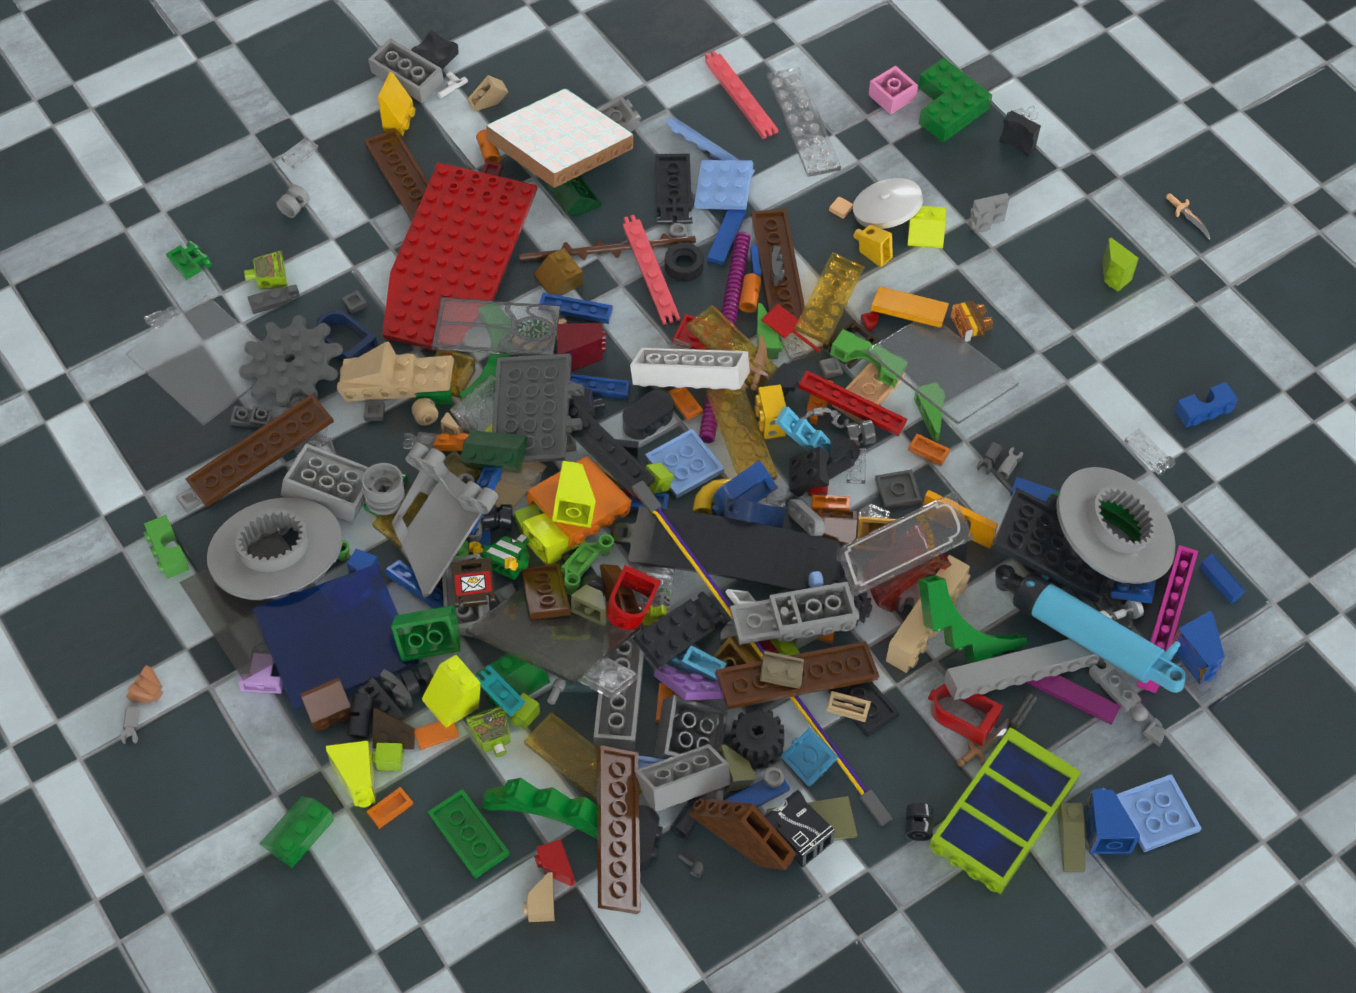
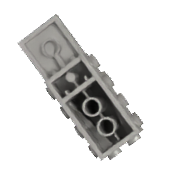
[730,582,859,649]

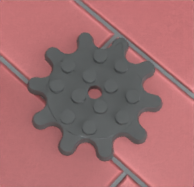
[239,315,343,407]

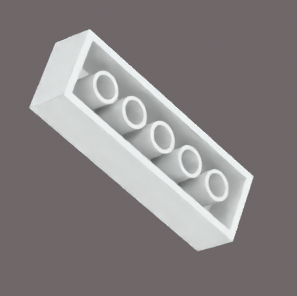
[630,348,750,390]

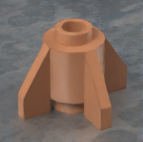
[126,665,163,703]

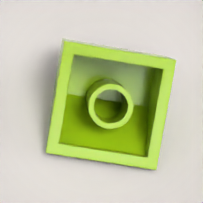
[1102,238,1139,292]

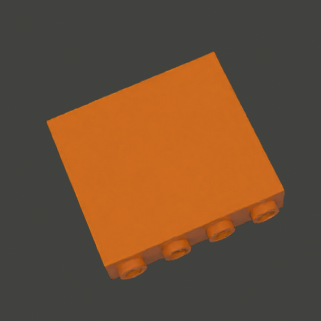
[526,456,632,548]

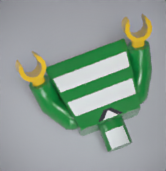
[469,534,530,580]

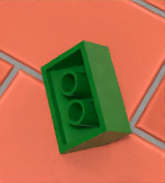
[391,605,460,662]
[476,642,550,708]
[260,796,334,868]

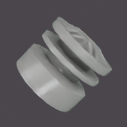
[362,463,405,515]

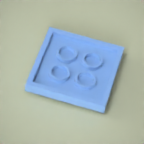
[694,160,753,210]
[645,428,724,499]
[1116,774,1202,852]

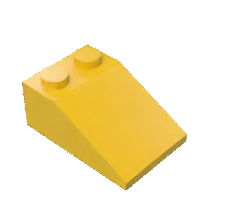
[378,72,415,136]

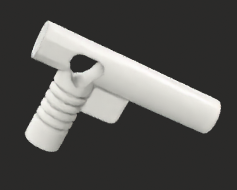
[437,71,468,99]

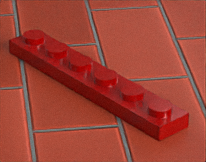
[798,371,907,437]

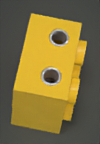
[754,384,786,439]

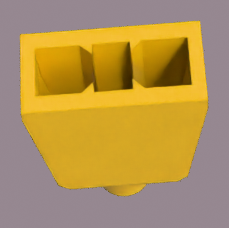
[853,225,893,267]

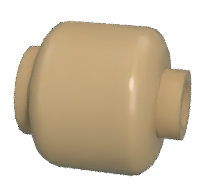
[412,398,438,426]

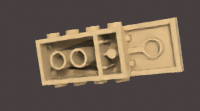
[337,342,454,402]

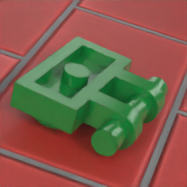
[166,241,212,280]

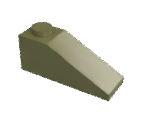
[1057,803,1085,872]

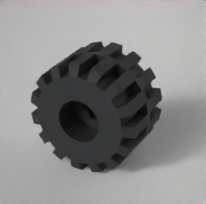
[731,707,785,769]

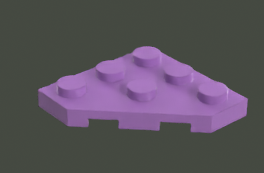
[654,666,723,700]

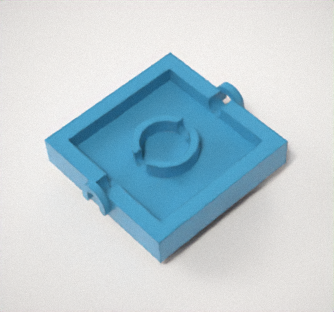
[781,727,839,787]

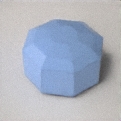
[808,571,823,588]

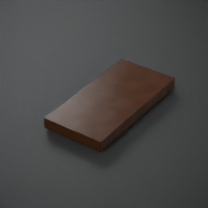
[521,563,571,620]

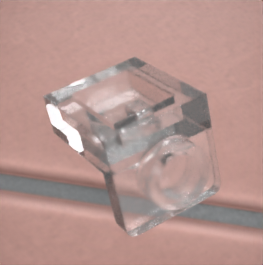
[857,503,889,518]

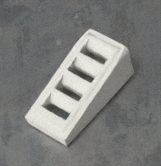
[726,589,756,605]

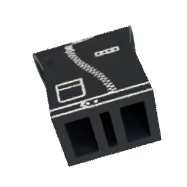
[764,789,835,868]

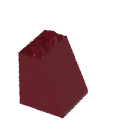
[557,323,606,372]

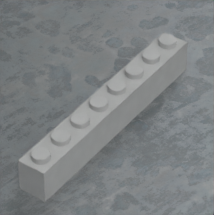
[943,639,1100,700]

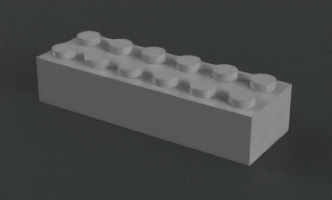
[594,628,645,751]

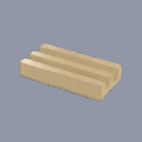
[826,691,871,722]

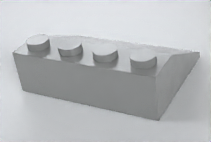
[281,444,369,523]

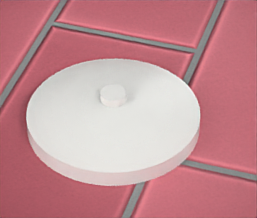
[853,178,923,229]

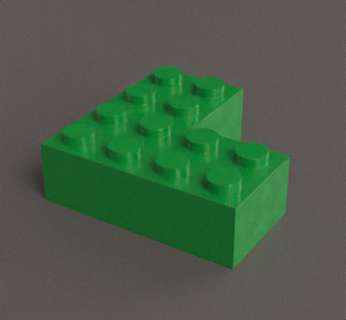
[918,58,992,143]

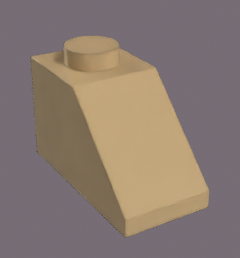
[468,75,508,111]
[523,872,555,922]

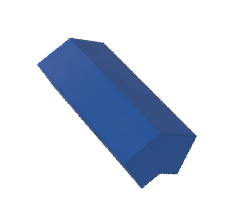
[1199,554,1246,604]

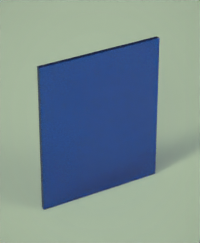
[252,564,419,709]

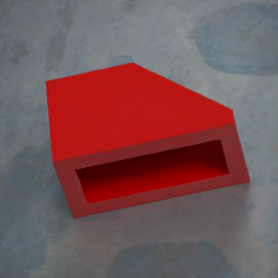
[534,839,575,886]

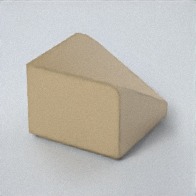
[441,412,464,434]

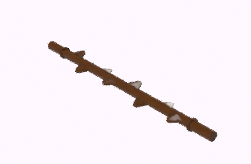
[519,233,696,261]

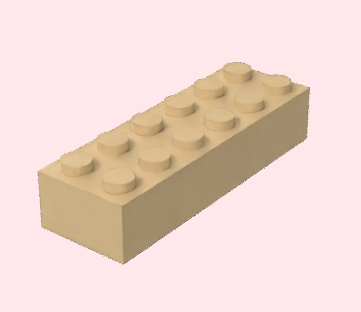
[886,555,970,673]

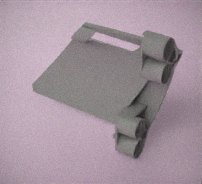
[392,442,499,598]

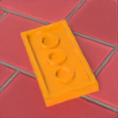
[871,286,949,328]
[921,490,998,549]

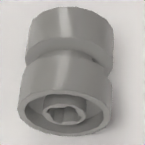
[276,184,310,218]

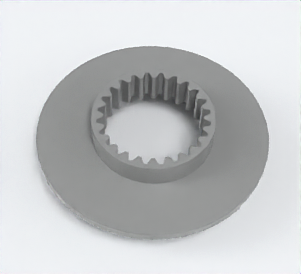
[1057,467,1176,584]
[207,497,342,601]

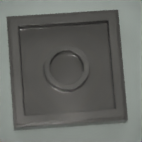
[875,469,922,511]

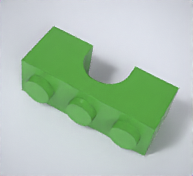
[143,515,190,579]

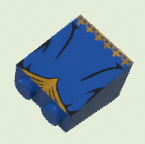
[1172,611,1225,684]
[1085,788,1140,854]

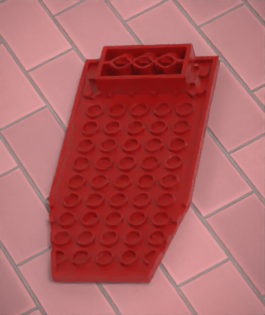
[382,162,538,355]

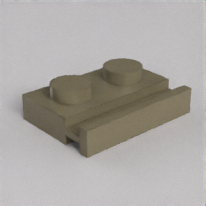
[760,651,804,689]

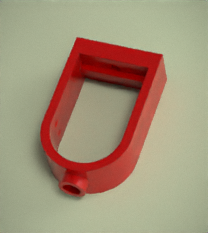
[606,565,661,630]
[928,684,1003,746]

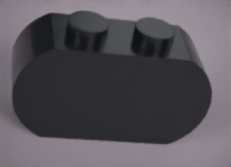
[622,390,674,440]
[639,805,663,872]

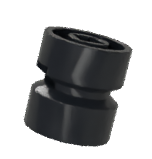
[483,504,513,529]
[399,662,433,696]
[905,803,934,841]

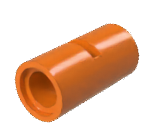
[476,130,501,164]
[739,274,761,313]

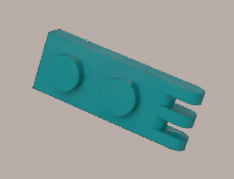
[475,664,526,718]

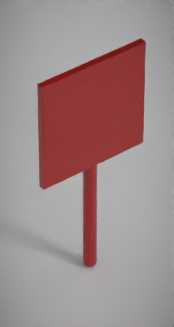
[761,304,821,353]

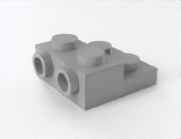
[599,95,642,132]
[968,193,1010,233]

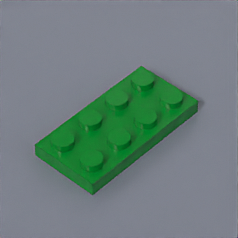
[428,789,510,879]

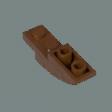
[599,564,639,630]

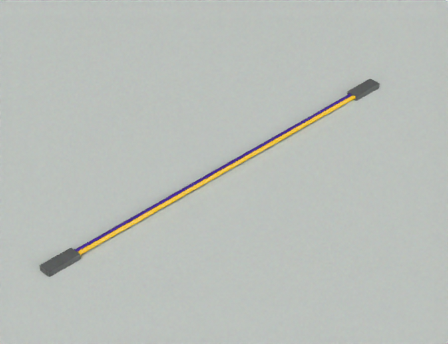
[632,480,893,827]

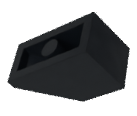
[763,362,801,397]
[827,438,861,480]

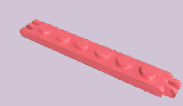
[705,51,778,139]
[622,215,680,325]

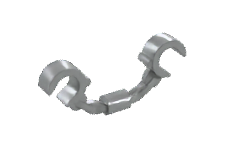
[801,407,849,428]

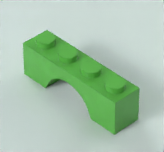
[830,329,907,388]

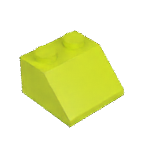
[907,206,946,248]

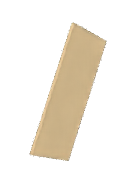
[494,462,547,509]

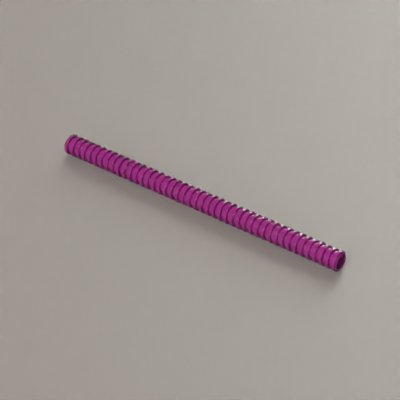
[699,232,751,443]

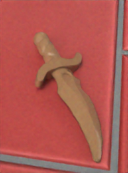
[749,334,769,391]

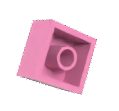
[868,66,918,115]

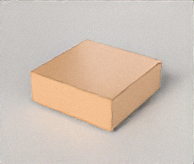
[829,197,853,219]

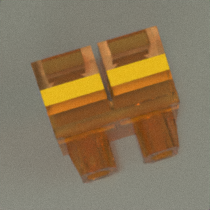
[951,301,993,342]

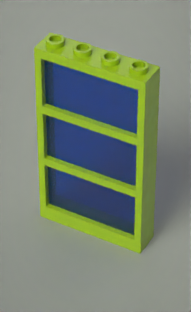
[929,727,1082,894]

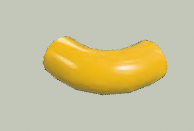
[693,478,731,515]

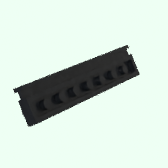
[568,398,656,499]

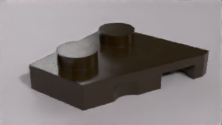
[372,708,415,749]

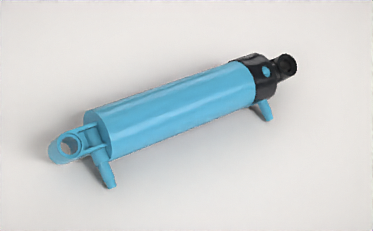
[995,564,1185,693]

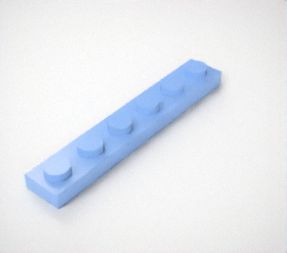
[666,117,755,175]

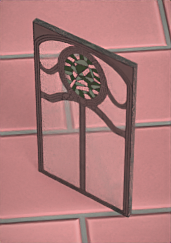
[431,297,561,356]

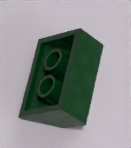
[546,175,602,216]
[460,430,528,474]

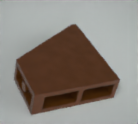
[689,798,797,871]

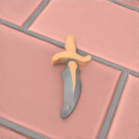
[1166,193,1210,240]

